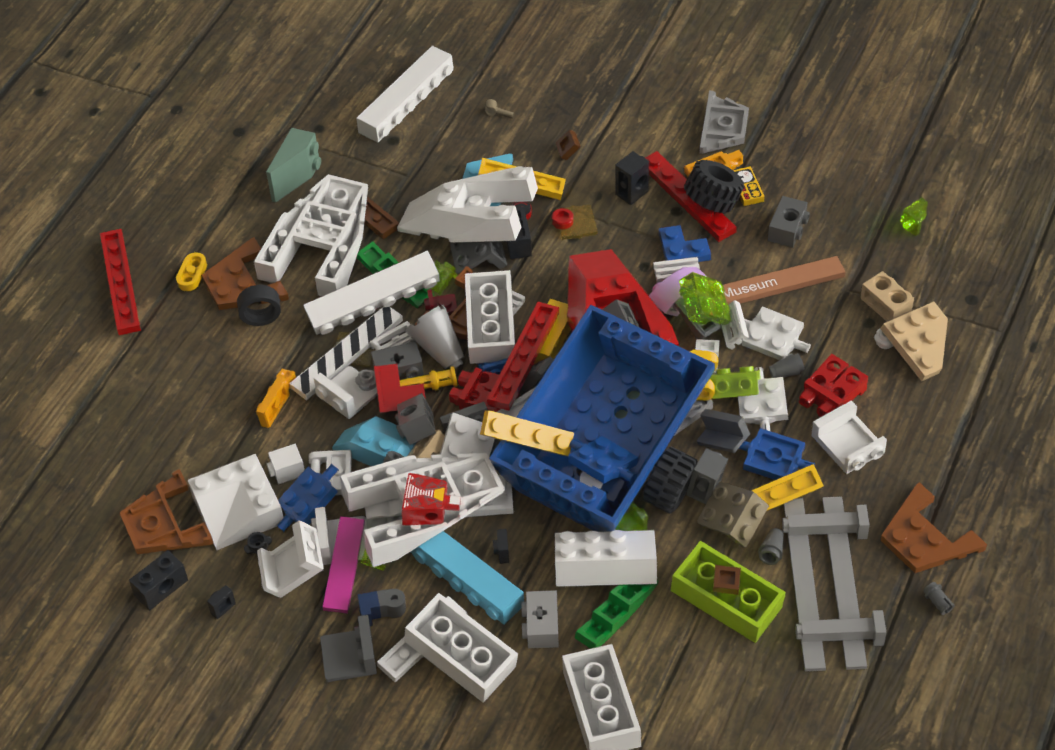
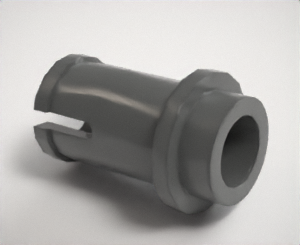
[923,582,955,615]

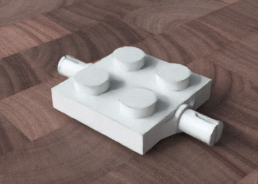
[742,306,811,360]
[738,367,788,431]

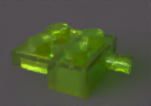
[679,272,732,325]

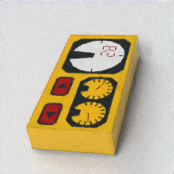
[733,166,765,206]

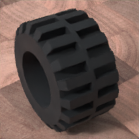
[684,160,744,213]
[643,446,698,514]

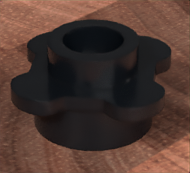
[244,532,272,554]

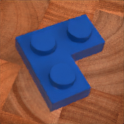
[659,225,711,262]

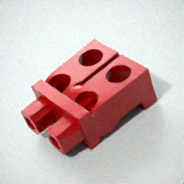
[799,354,868,417]
[449,367,521,412]

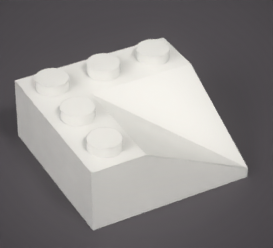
[188,454,284,550]

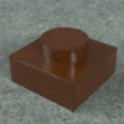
[556,129,581,160]
[713,565,741,595]

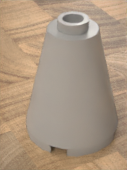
[405,305,464,370]

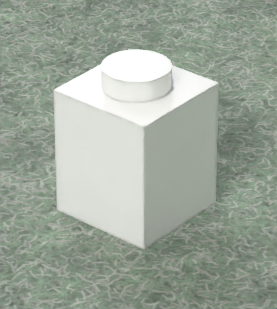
[266,444,304,484]

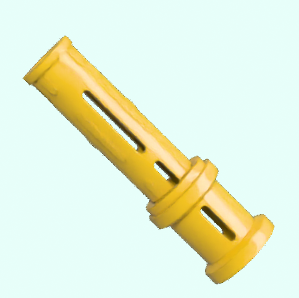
[400,366,458,391]

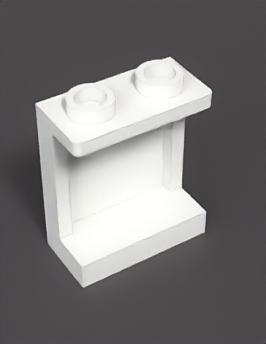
[812,401,887,474]
[257,520,324,598]

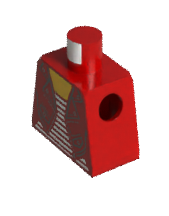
[402,473,461,526]

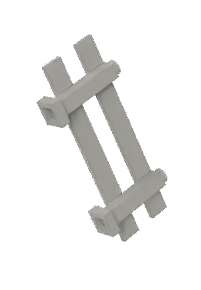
[782,497,886,671]

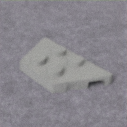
[700,90,749,154]

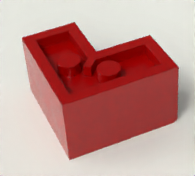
[374,364,426,413]

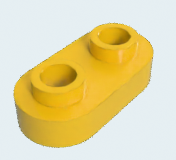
[176,253,207,291]

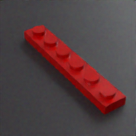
[645,151,736,242]
[100,229,141,335]
[487,302,559,411]

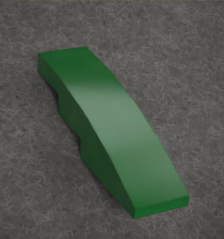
[356,241,434,309]
[575,580,659,649]

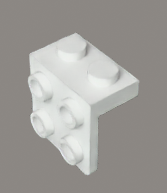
[314,366,378,419]
[311,507,369,565]

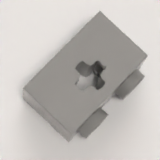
[522,590,559,648]

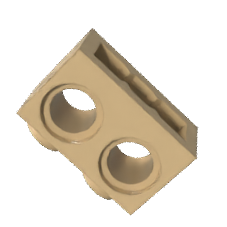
[861,271,914,322]

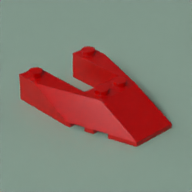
[567,249,679,346]

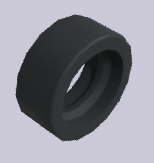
[237,285,281,326]

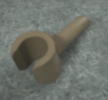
[485,99,514,117]

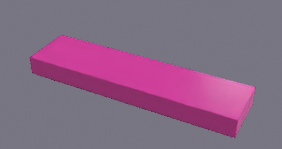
[323,516,365,613]

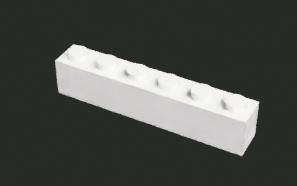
[356,46,453,142]
[304,251,440,335]

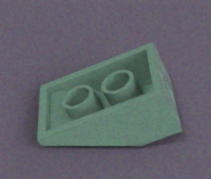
[266,128,321,203]

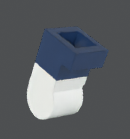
[580,472,628,510]

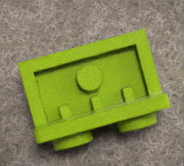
[710,366,761,399]

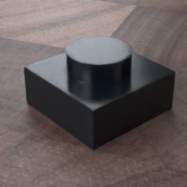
[493,529,509,564]
[207,585,236,620]

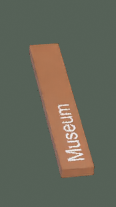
[711,256,845,309]

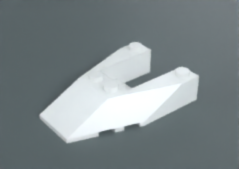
[397,166,538,242]
[254,174,368,296]
[340,453,505,567]

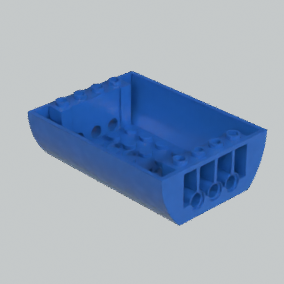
[489,305,715,532]

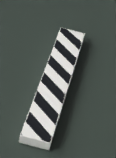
[290,306,403,400]

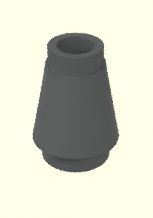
[768,353,805,378]
[758,528,784,565]

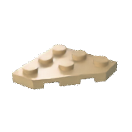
[880,302,948,381]

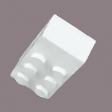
[465,270,515,364]
[555,530,657,586]
[405,593,518,703]
[562,644,641,750]

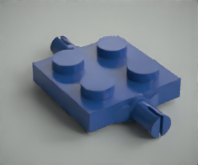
[738,428,815,480]
[568,436,638,484]
[276,463,339,532]

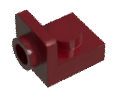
[424,289,457,316]

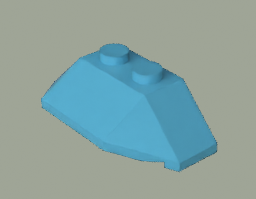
[332,416,417,466]

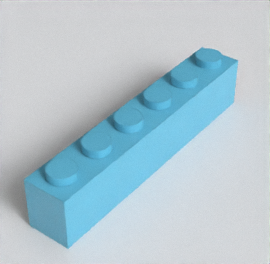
[410,531,524,624]

